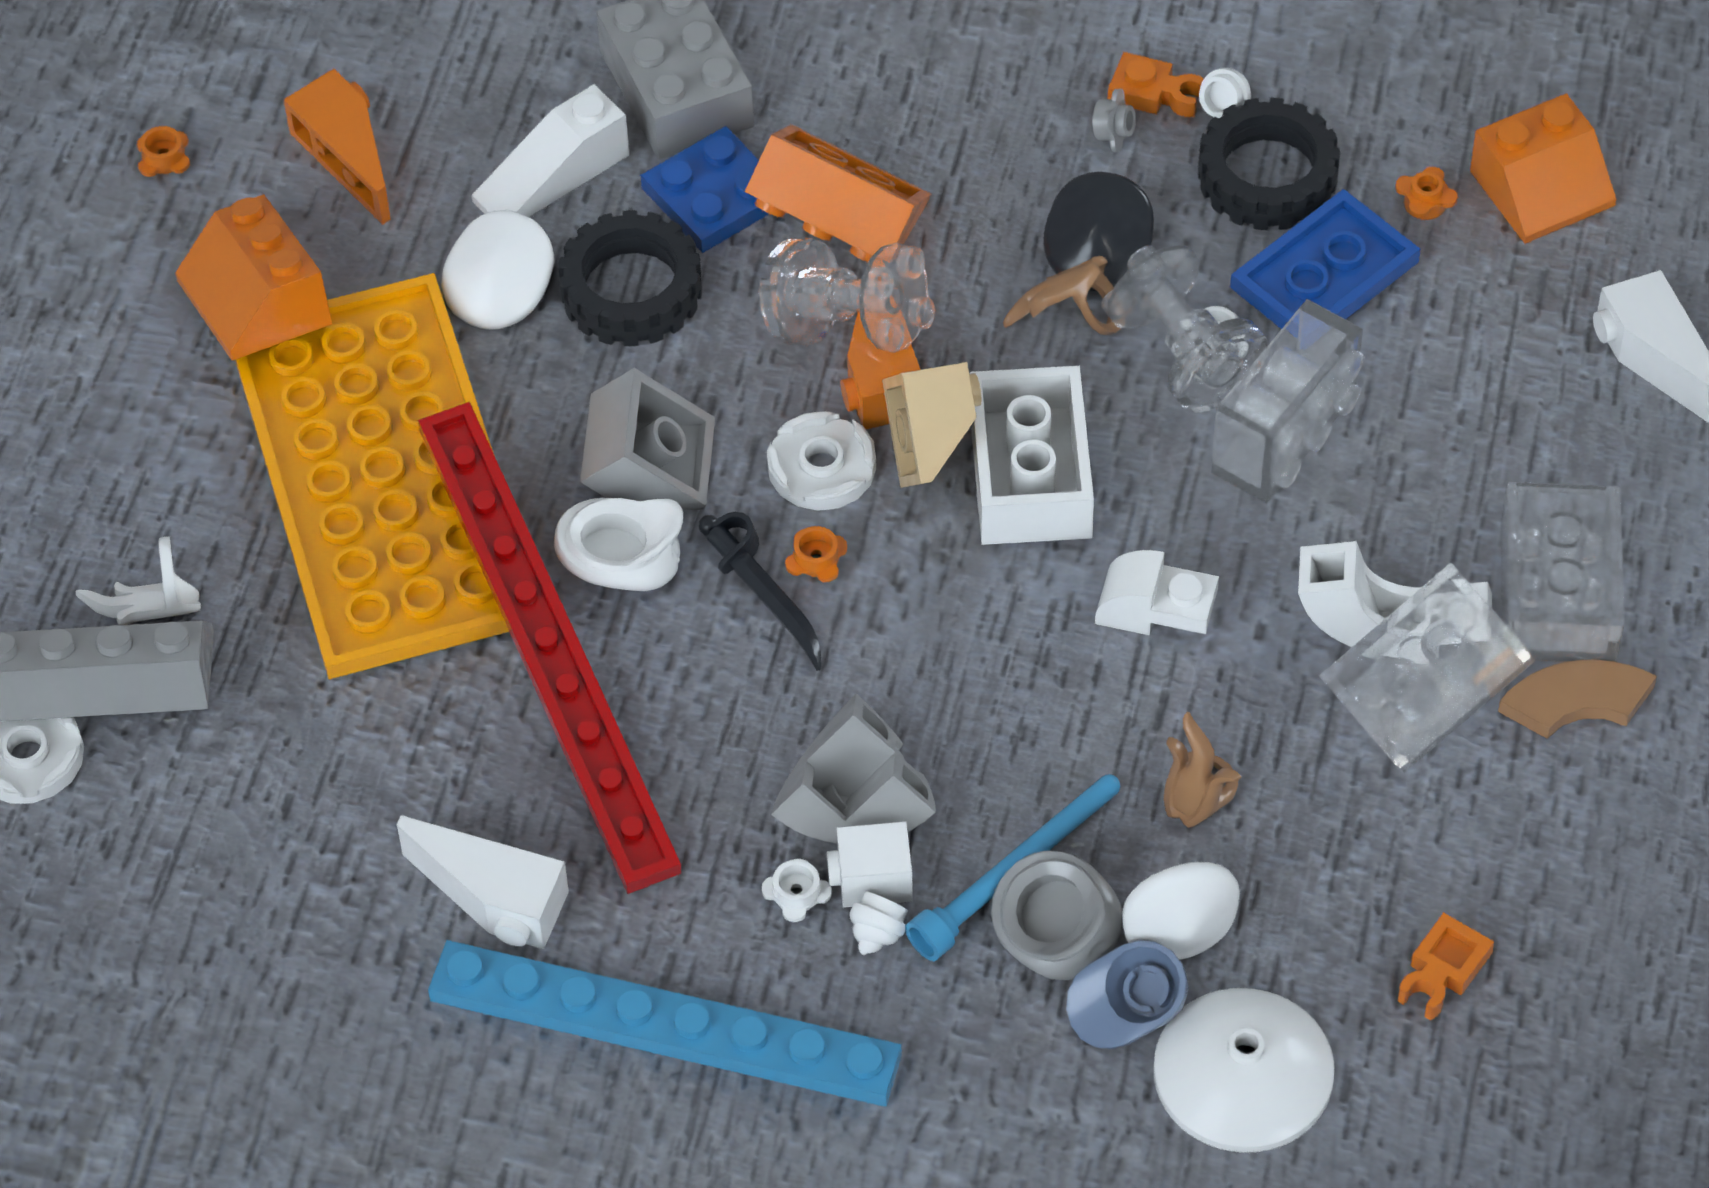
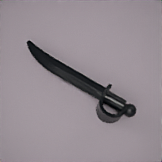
[699,512,821,671]

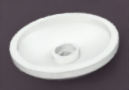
[1154,988,1334,1152]

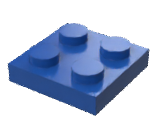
[640,126,769,253]

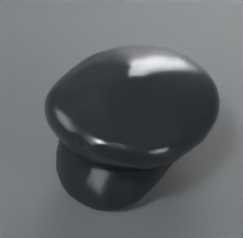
[1043,172,1154,292]

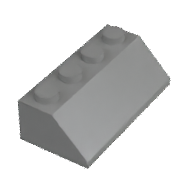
[0,621,214,721]

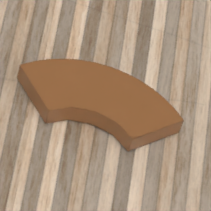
[1498,660,1657,739]

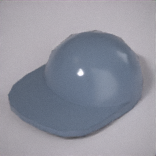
[1067,940,1189,1049]

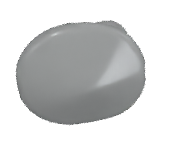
[991,851,1123,980]

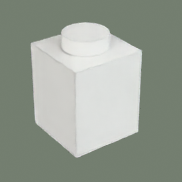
[826,821,913,908]

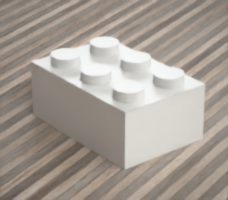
[970,366,1094,545]

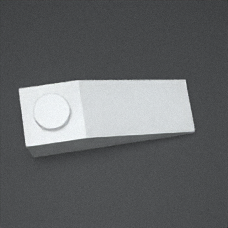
[472,84,629,218]
[1593,270,1709,423]
[397,815,569,949]

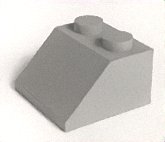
[580,368,715,510]

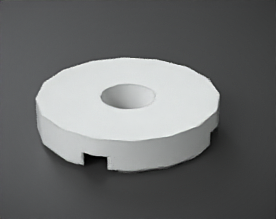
[767,411,876,511]
[0,717,84,804]

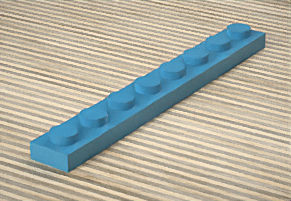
[428,940,902,1107]

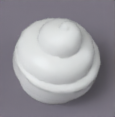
[1199,68,1251,118]
[850,891,908,955]

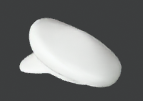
[441,210,555,330]
[554,498,683,591]
[1122,862,1240,960]

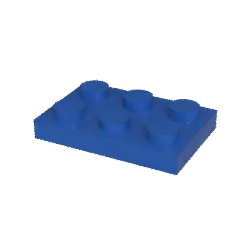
[1230,189,1421,349]

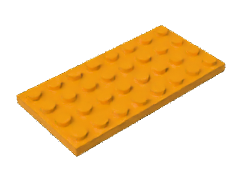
[235,273,509,679]

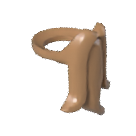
[1003,256,1123,335]
[1163,712,1242,828]

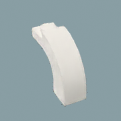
[1298,541,1492,660]

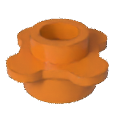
[137,126,190,177]
[1395,167,1458,220]
[785,526,847,582]

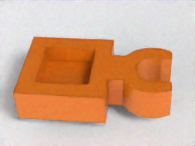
[1107,51,1204,117]
[1398,912,1494,1020]

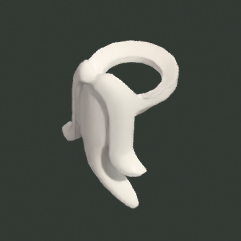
[76,536,201,625]

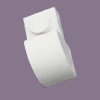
[1095,550,1219,635]

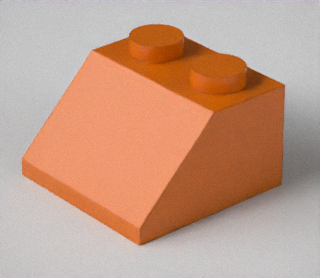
[1470,93,1616,244]

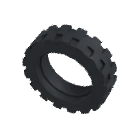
[1198,97,1340,230]
[558,210,702,347]

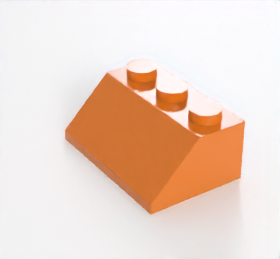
[745,124,932,263]
[175,194,332,361]

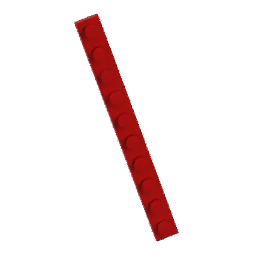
[418,401,681,894]

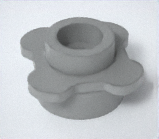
[1092,89,1136,152]

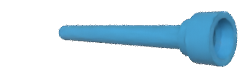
[905,774,1121,961]

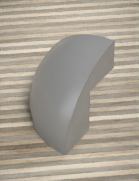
[771,693,936,843]

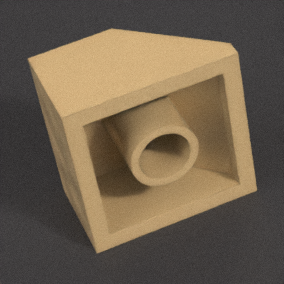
[882,362,982,488]

